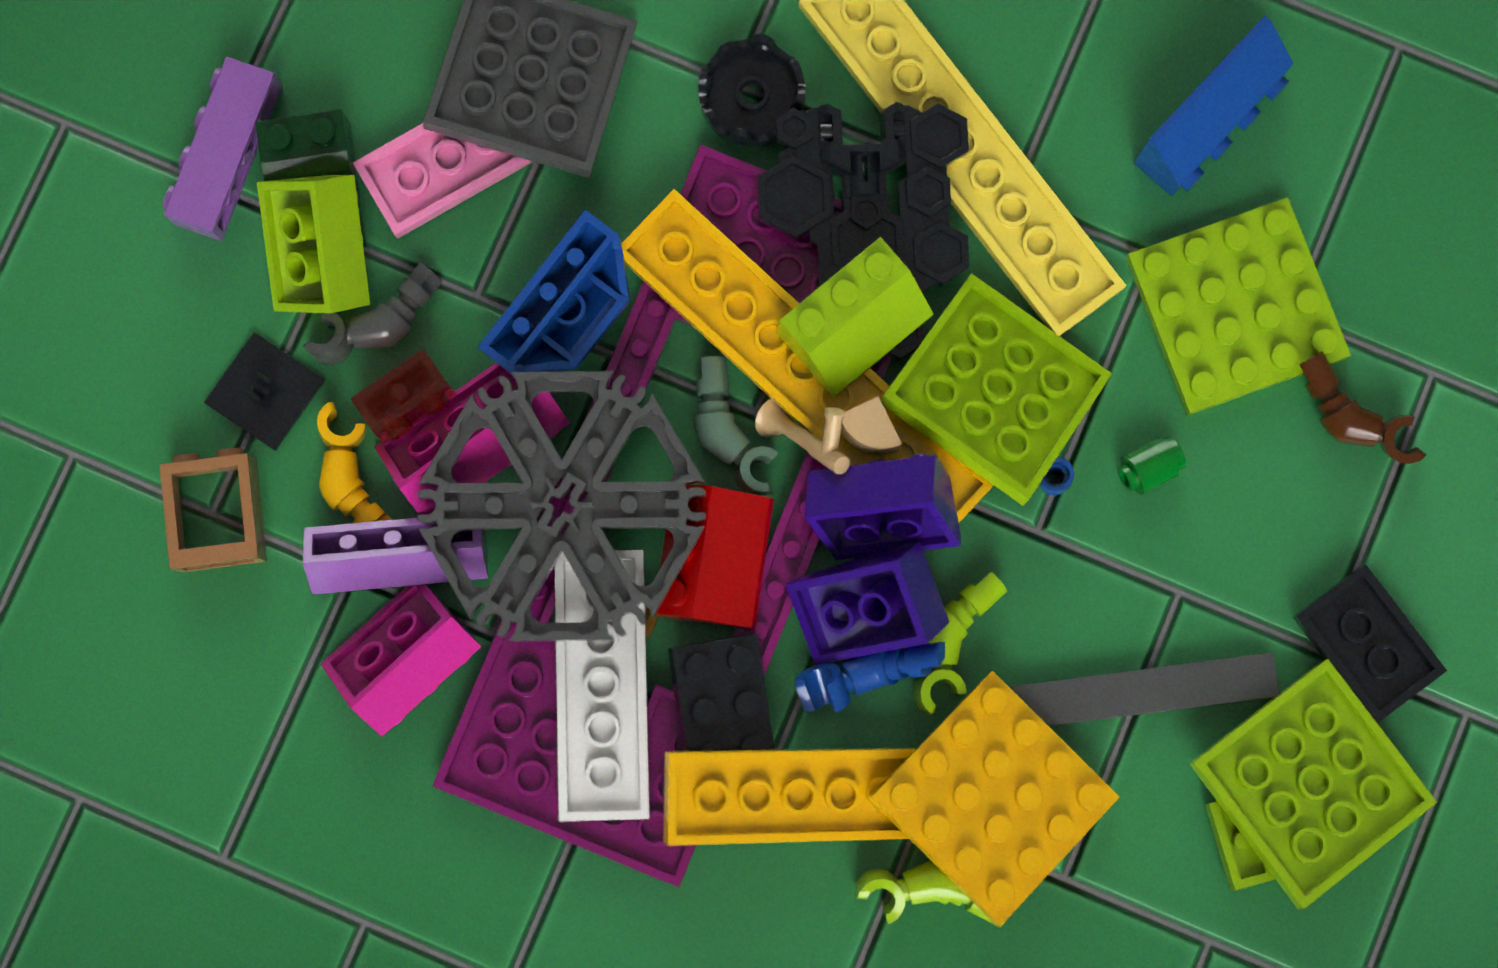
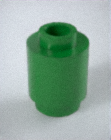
[1118,437,1186,495]

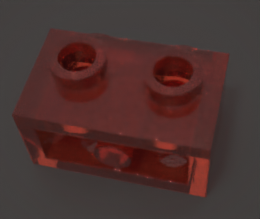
[350,349,454,442]

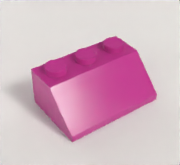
[320,584,481,737]

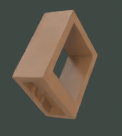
[159,448,267,573]

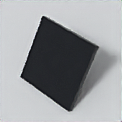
[204,333,325,451]

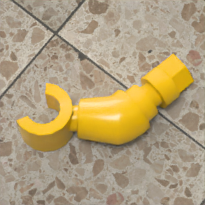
[317,401,392,523]

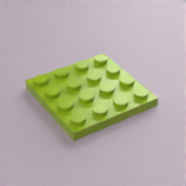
[1125,197,1351,416]
[881,273,1112,506]
[1189,659,1437,909]

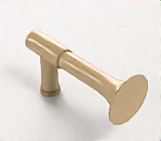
[755,398,850,474]

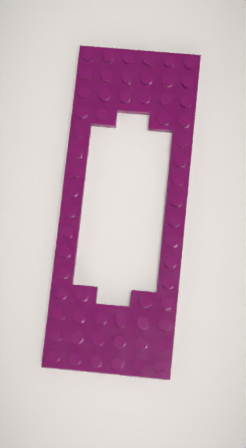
[432,145,893,887]

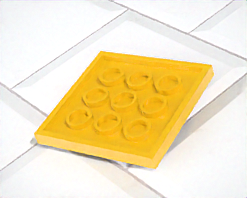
[869,671,1120,926]

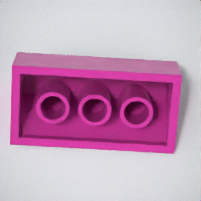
[374,362,570,515]

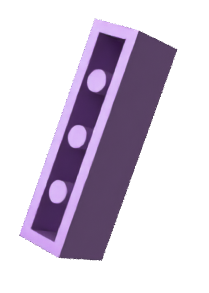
[163,56,283,242]
[303,518,488,595]

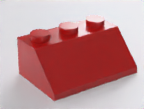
[656,484,774,629]

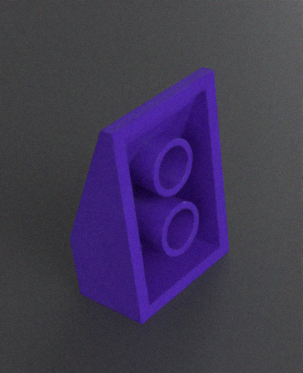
[785,541,949,665]

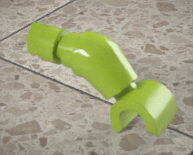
[912,572,1007,715]
[854,860,1006,927]

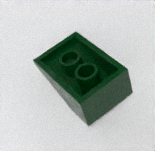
[255,109,367,247]

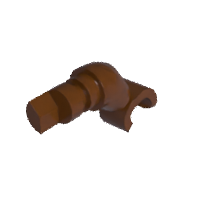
[1299,351,1427,464]

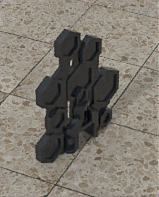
[757,102,970,360]

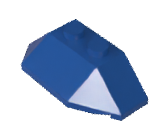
[477,209,630,373]

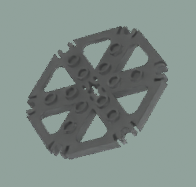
[417,371,706,641]

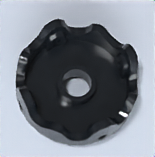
[698,34,806,147]

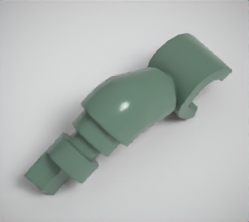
[694,356,779,497]

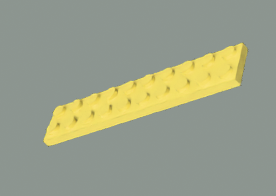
[798,0,1127,336]

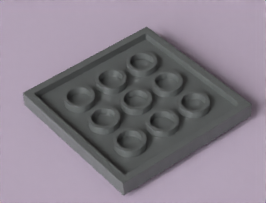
[423,0,637,178]

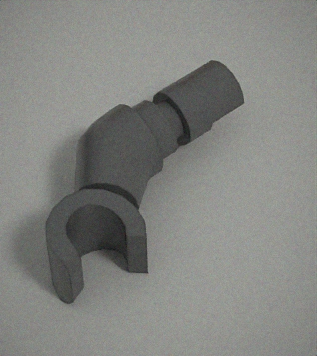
[303,263,443,365]

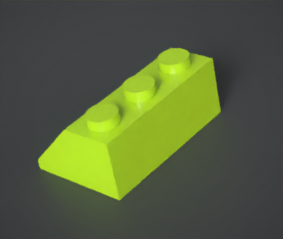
[257,175,371,313]
[776,237,934,399]

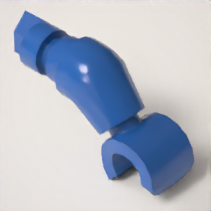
[795,642,945,713]

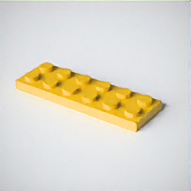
[664,748,916,845]

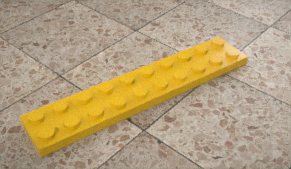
[622,189,994,523]

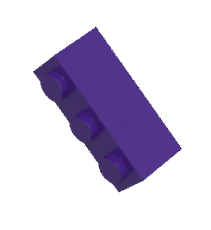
[804,454,962,560]

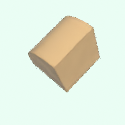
[841,396,902,455]

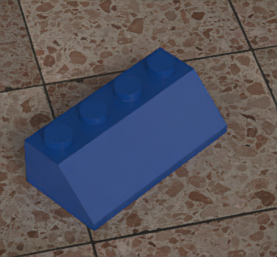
[1134,16,1294,197]

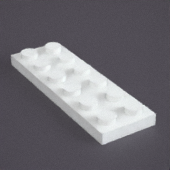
[555,550,650,821]

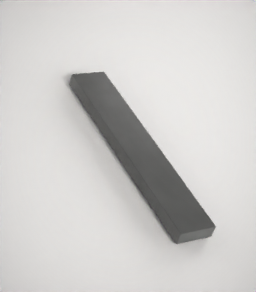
[1011,653,1279,726]

